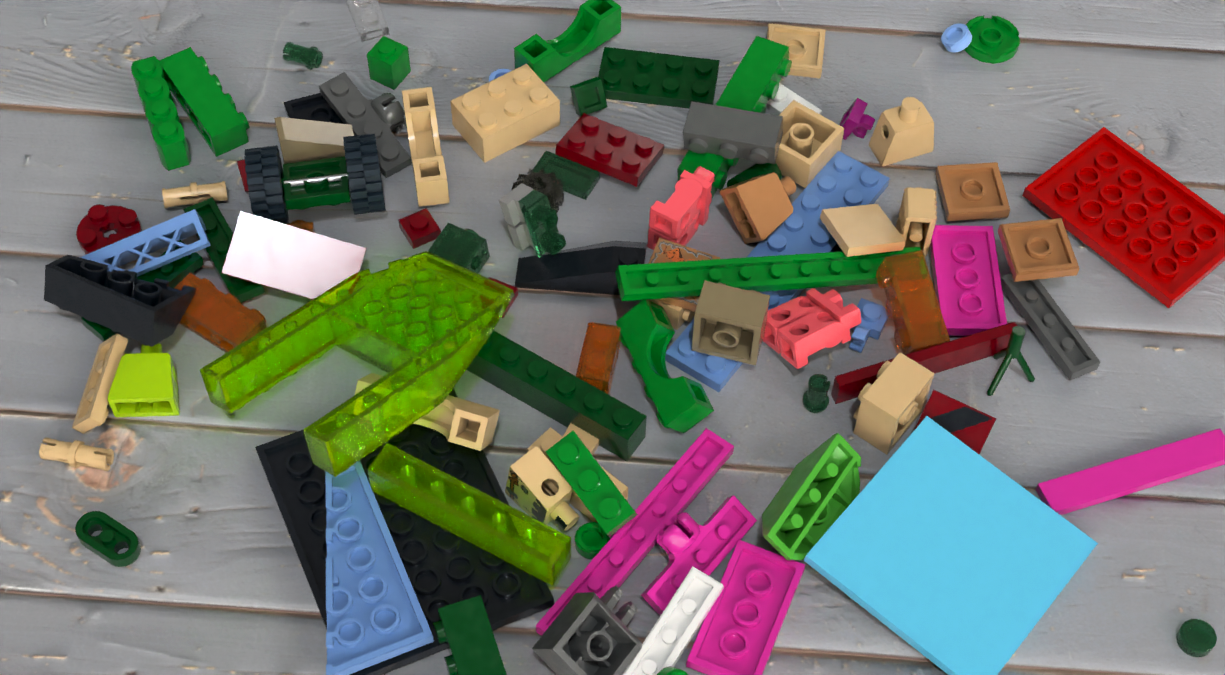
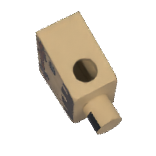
[505,446,580,531]

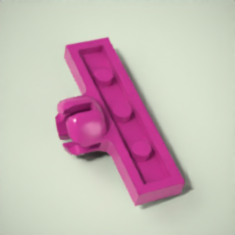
[641,495,757,616]

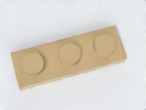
[72,333,128,434]

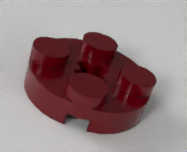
[76,204,142,255]

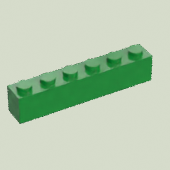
[677,36,792,198]

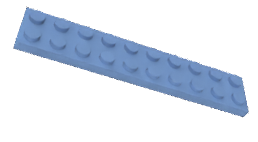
[665,151,890,392]

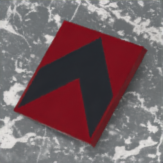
[914,389,996,454]

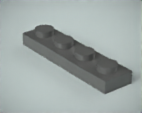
[1001,273,1100,381]

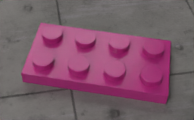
[930,225,1007,336]
[686,540,806,675]

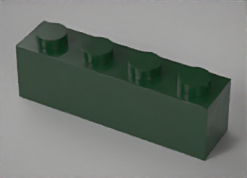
[433,595,507,675]

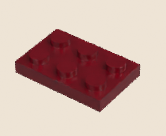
[555,113,664,187]

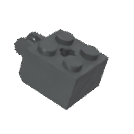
[532,585,642,675]

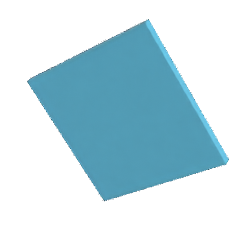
[803,416,1098,675]

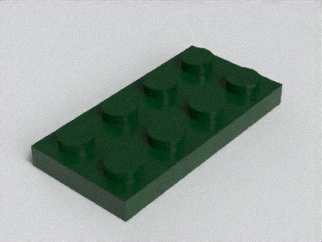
[598,47,720,109]

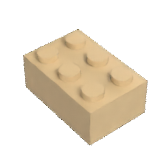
[450,64,560,163]

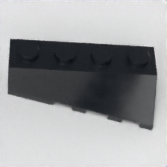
[44,254,196,347]

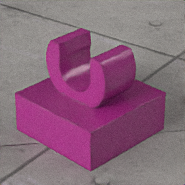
[839,98,875,140]

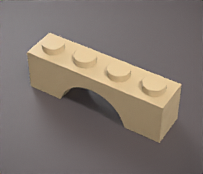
[402,87,450,207]
[351,373,500,451]

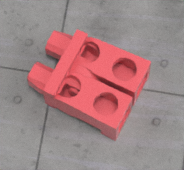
[647,166,715,250]
[763,288,861,369]

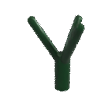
[987,326,1035,396]

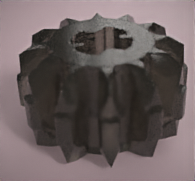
[512,168,564,220]

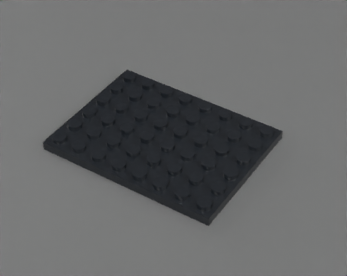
[255,377,554,675]

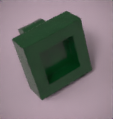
[570,77,608,116]

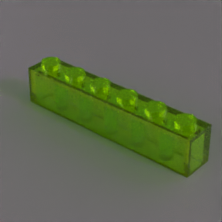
[367,443,571,586]

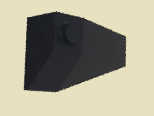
[515,240,647,295]

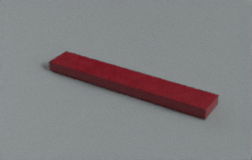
[831,322,1017,404]

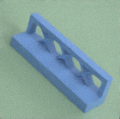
[79,209,211,277]

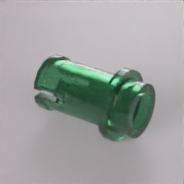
[283,42,323,70]
[802,374,830,413]

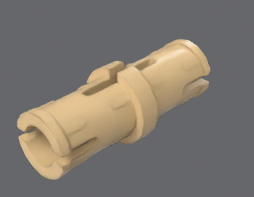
[162,181,228,208]
[39,437,114,471]

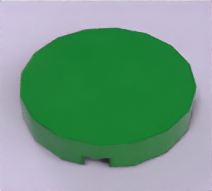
[964,15,1020,64]

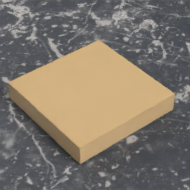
[767,24,826,79]
[820,204,906,257]

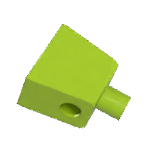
[108,343,180,417]

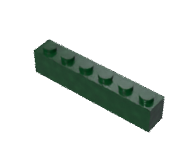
[459,322,647,461]

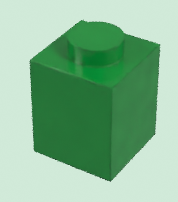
[367,36,411,90]

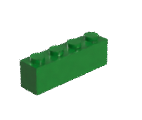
[159,47,250,157]

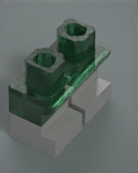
[499,183,566,258]

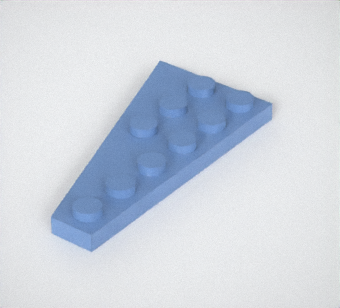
[325,458,434,675]

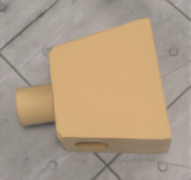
[869,97,934,167]

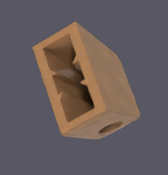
[719,172,796,244]

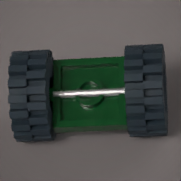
[244,133,386,224]

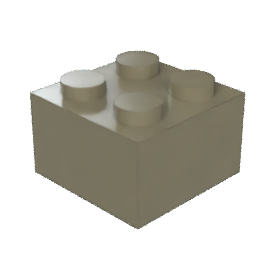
[691,280,770,365]

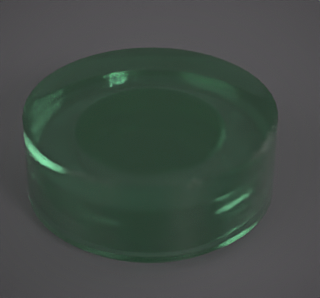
[1176,619,1217,657]

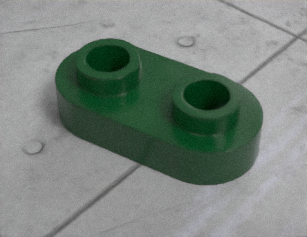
[75,511,141,567]

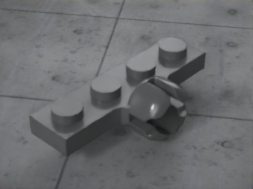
[319,72,412,178]

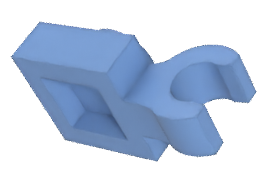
[849,298,892,353]

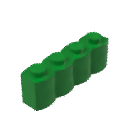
[131,56,191,171]

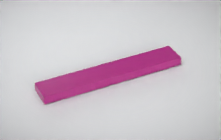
[1036,428,1225,515]

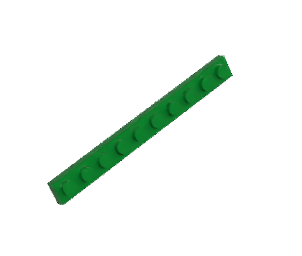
[615,247,928,301]

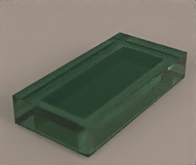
[531,151,600,200]

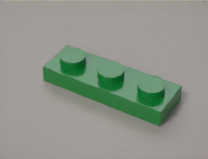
[545,431,638,537]

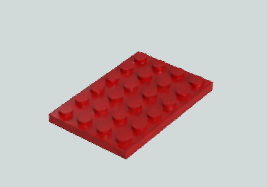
[1022,127,1225,308]

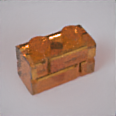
[576,322,621,395]

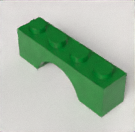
[514,0,621,82]
[616,299,714,433]

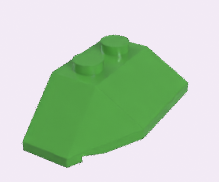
[762,433,861,560]

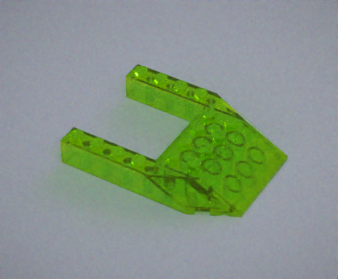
[200,251,514,477]

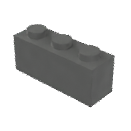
[683,101,783,164]

